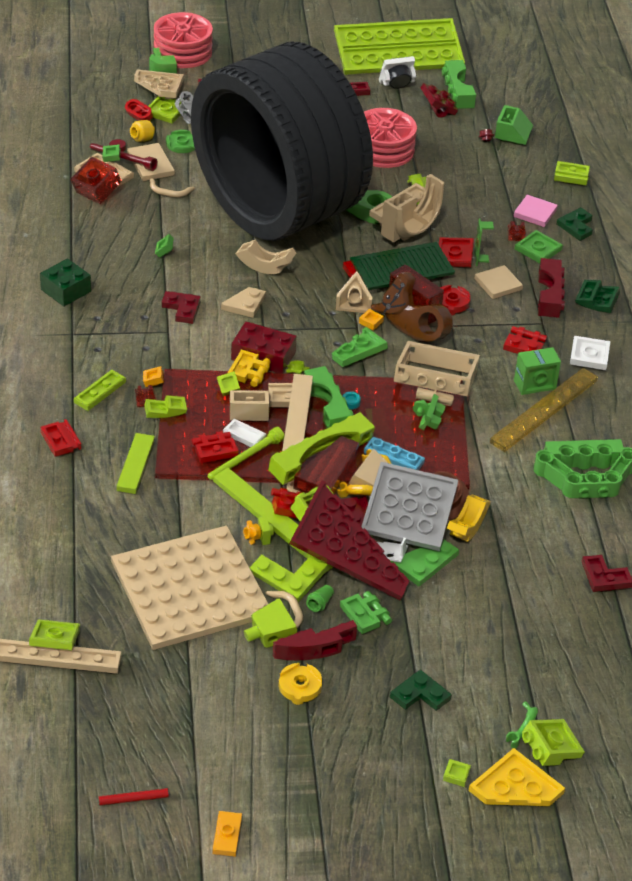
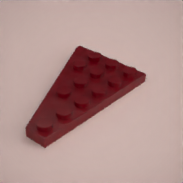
[289,480,409,600]

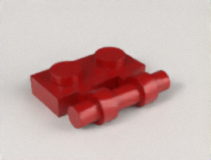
[503,326,547,354]
[192,431,239,463]
[271,488,302,519]

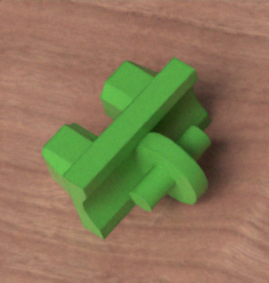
[413,394,446,430]

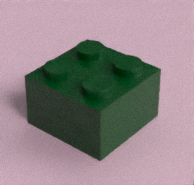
[40,258,91,307]

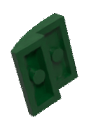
[575,280,620,313]

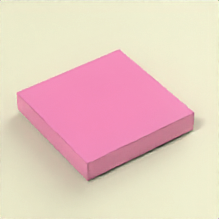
[513,195,558,227]

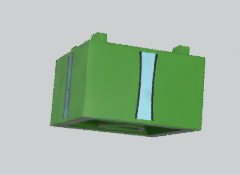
[514,347,561,395]

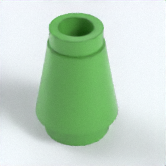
[306,585,334,612]

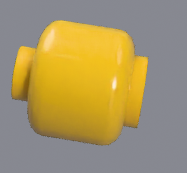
[130,120,155,142]

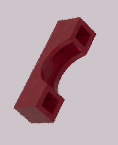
[538,258,565,318]

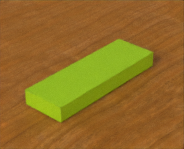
[74,370,126,411]

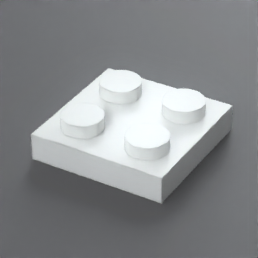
[570,336,610,370]

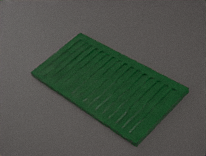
[350,241,455,290]

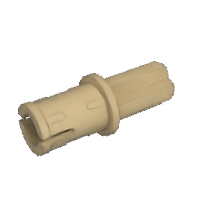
[415,387,454,406]

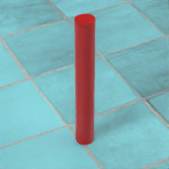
[99,788,169,806]

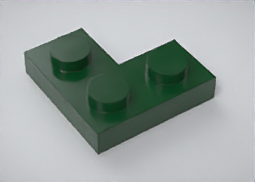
[556,207,593,241]
[390,669,452,711]

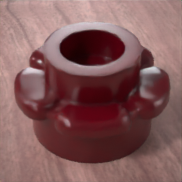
[478,129,494,142]

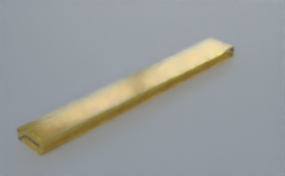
[490,368,598,452]

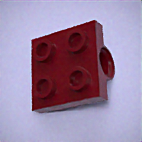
[420,83,458,118]

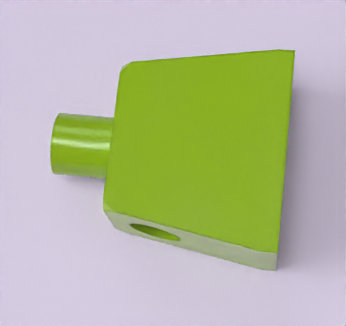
[244,598,297,648]

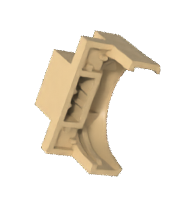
[369,174,445,242]

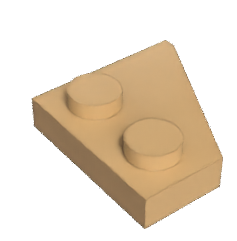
[221,287,266,318]

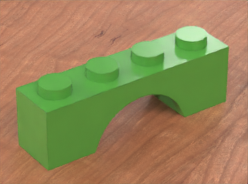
[442,60,476,109]
[304,366,353,428]

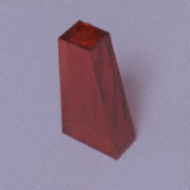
[293,436,359,494]

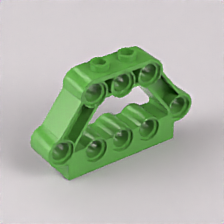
[533,439,632,498]

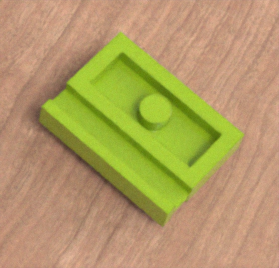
[554,161,590,185]

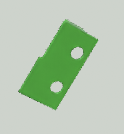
[474,219,494,266]

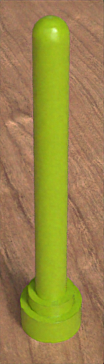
[208,427,285,480]

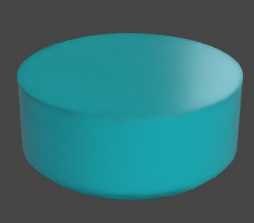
[342,392,361,409]

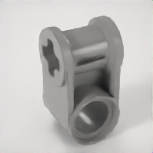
[175,91,193,124]

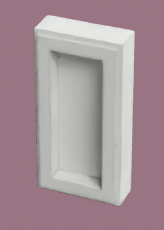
[223,419,266,447]

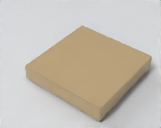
[474,265,523,299]

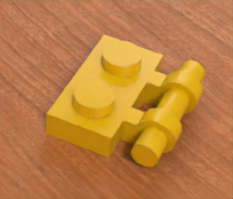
[228,350,271,387]

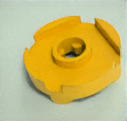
[279,663,322,705]

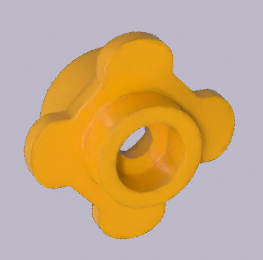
[243,520,261,545]

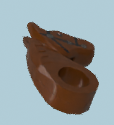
[371,272,453,341]

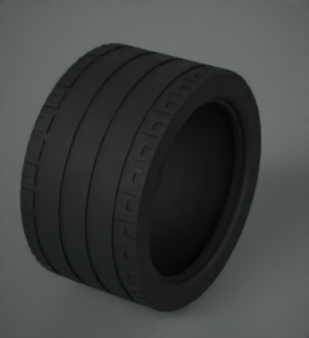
[191,41,373,241]

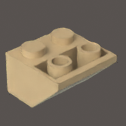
[230,390,269,421]

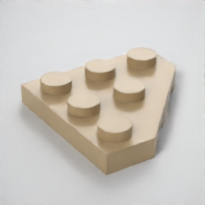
[134,70,184,99]

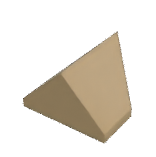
[336,271,373,313]

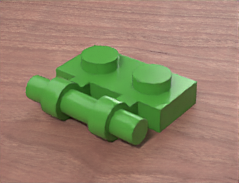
[340,591,392,634]

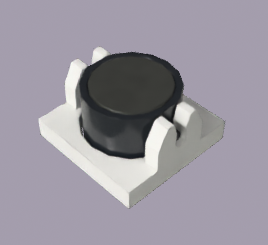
[379,56,416,89]

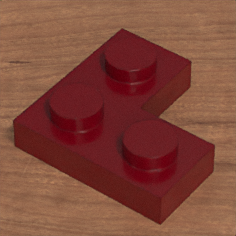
[162,291,201,324]
[582,554,632,592]

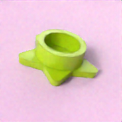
[286,360,310,374]

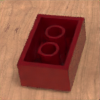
[231,321,297,375]

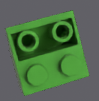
[495,105,533,145]

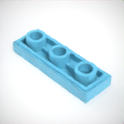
[364,437,425,470]

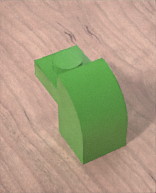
[149,48,177,74]

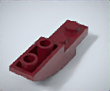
[273,620,357,661]

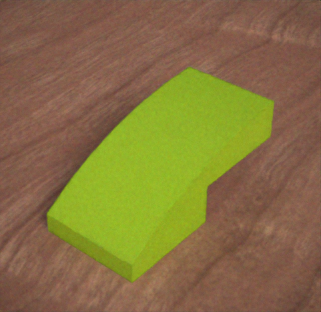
[144,395,187,418]

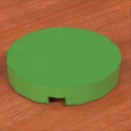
[166,130,195,153]

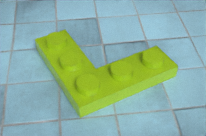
[250,554,331,603]

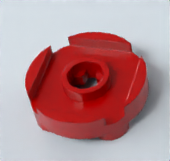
[434,285,470,316]

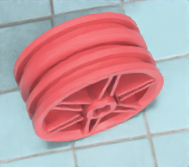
[154,12,213,68]
[364,108,417,168]

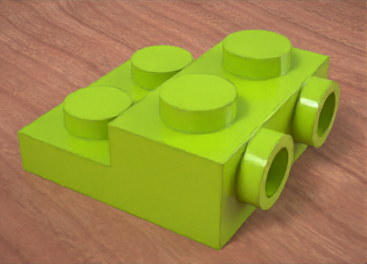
[522,719,585,766]

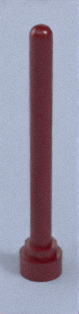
[90,143,158,171]

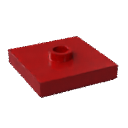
[439,237,474,267]

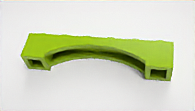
[268,412,375,485]

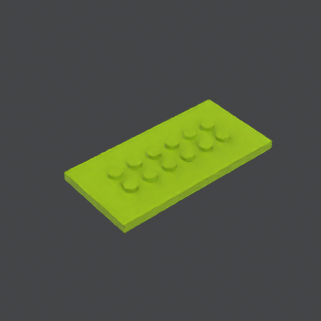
[334,18,465,75]

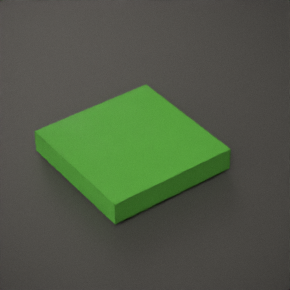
[515,230,563,263]

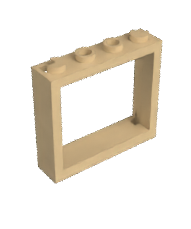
[394,341,480,396]

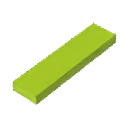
[117,433,155,494]

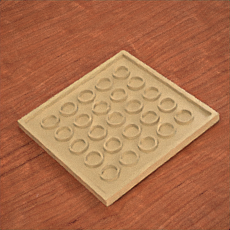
[111,525,268,650]

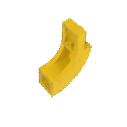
[447,494,491,542]

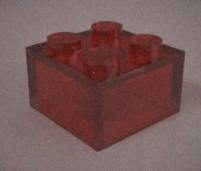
[70,156,122,204]

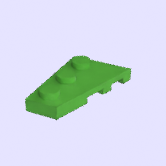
[332,327,388,367]
[391,539,459,587]

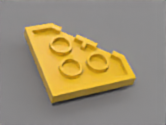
[468,748,565,806]

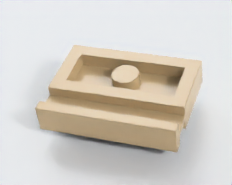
[268,383,293,407]

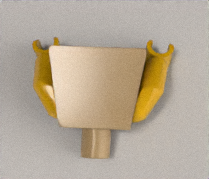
[337,449,392,498]

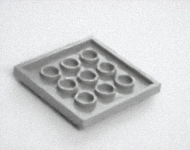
[362,462,458,551]

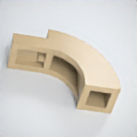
[235,240,296,274]

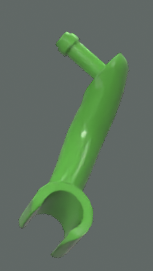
[506,701,538,749]

